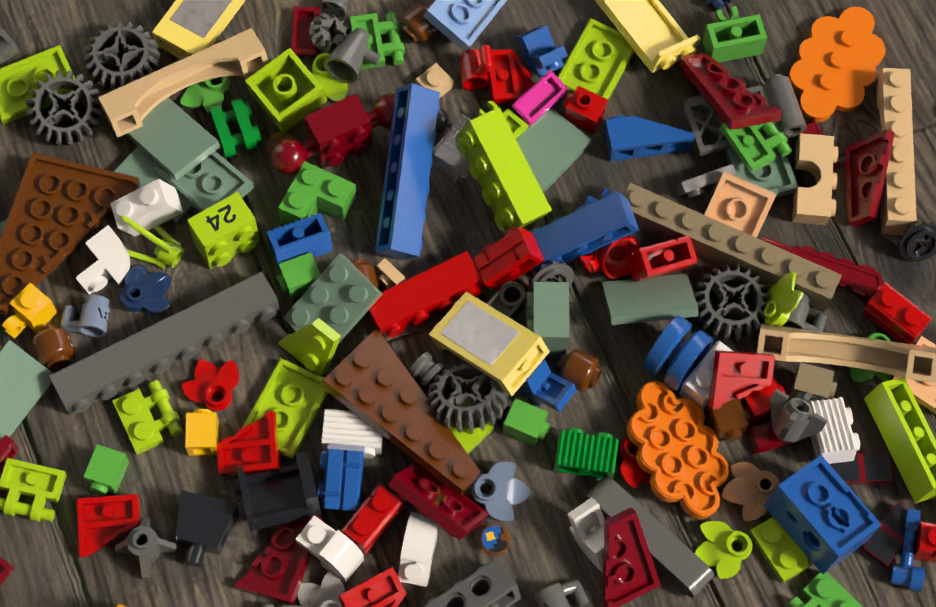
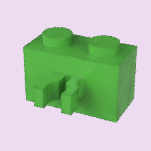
[702,6,767,63]

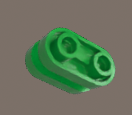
[209,98,261,158]

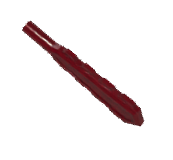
[762,236,884,297]

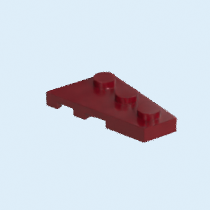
[845,129,895,227]
[603,507,661,607]
[234,516,323,605]

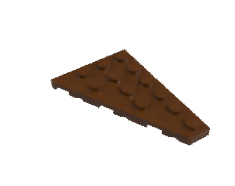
[0,152,140,315]

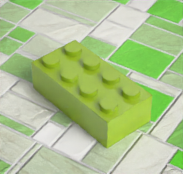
[455,107,552,233]

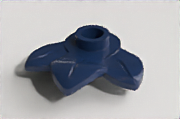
[120,264,172,313]

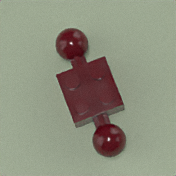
[271,93,395,175]

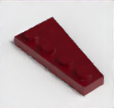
[679,52,782,130]

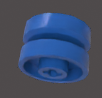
[642,315,714,391]

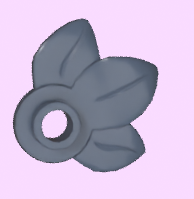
[471,462,531,522]

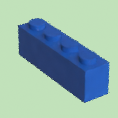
[529,192,639,274]

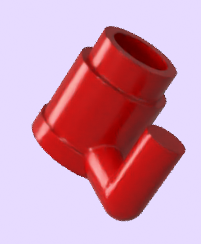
[460,45,493,91]

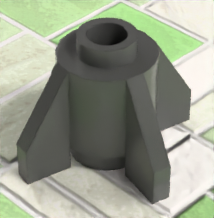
[770,389,828,442]
[115,518,177,580]

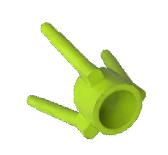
[121,215,185,270]

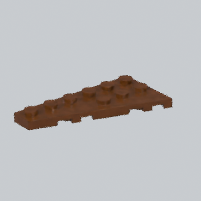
[321,328,480,496]

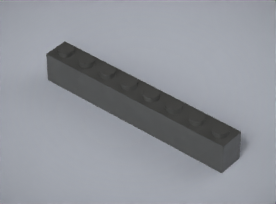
[49,272,280,415]

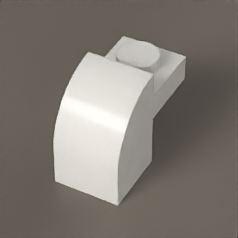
[75,225,130,295]
[567,497,605,573]
[398,512,439,587]
[295,516,364,584]

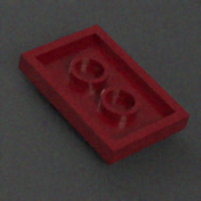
[388,462,489,540]

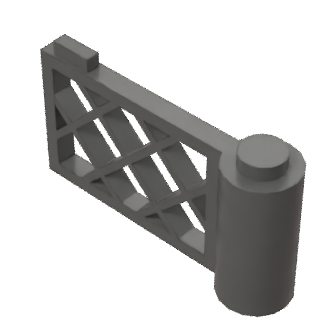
[683,74,807,156]

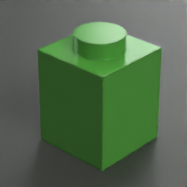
[276,252,321,299]
[503,398,550,447]
[83,444,129,495]

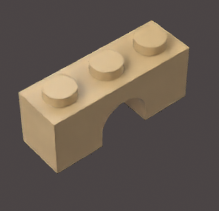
[792,133,838,225]

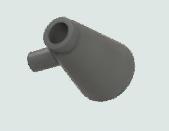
[323,28,381,84]

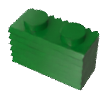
[553,428,619,479]

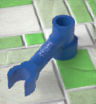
[890,509,925,592]

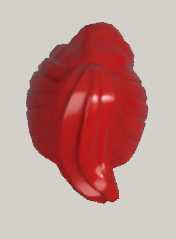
[578,235,640,279]

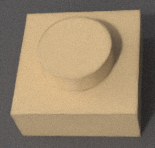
[415,63,455,98]
[377,258,405,290]

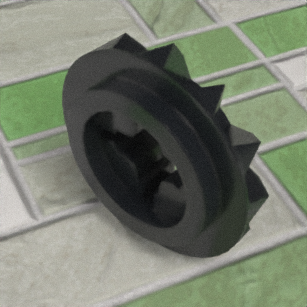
[897,220,936,262]

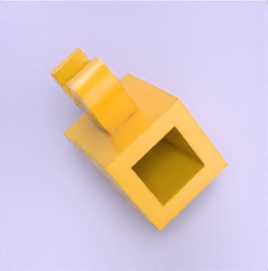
[2,283,57,338]

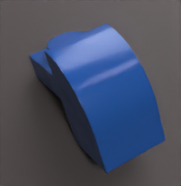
[515,25,568,77]
[518,359,577,412]

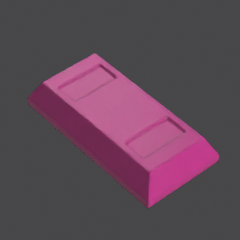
[512,70,569,126]

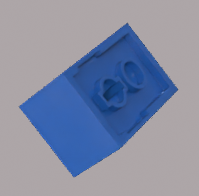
[764,455,882,575]

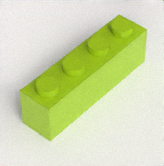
[864,378,936,503]

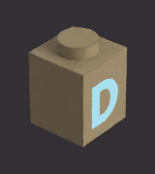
[789,362,837,402]

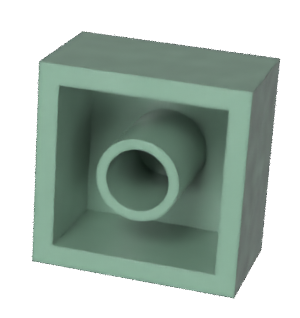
[525,282,569,358]

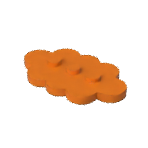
[788,7,886,122]
[626,381,729,519]

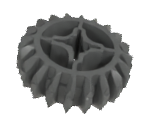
[84,21,160,91]
[26,70,103,146]
[694,264,770,342]
[427,361,508,434]

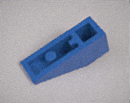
[604,115,695,162]

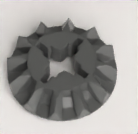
[309,12,351,54]
[529,260,574,292]

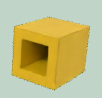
[185,409,219,456]

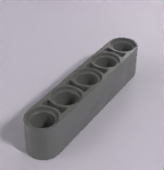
[584,476,714,598]

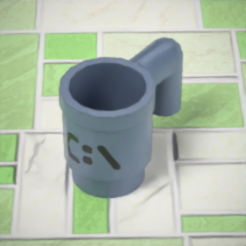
[60,295,110,337]

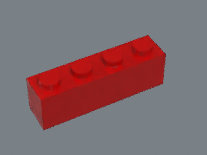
[366,251,483,338]

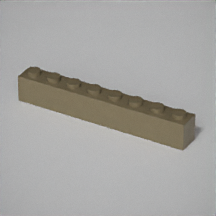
[624,183,842,312]

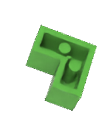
[278,161,357,225]

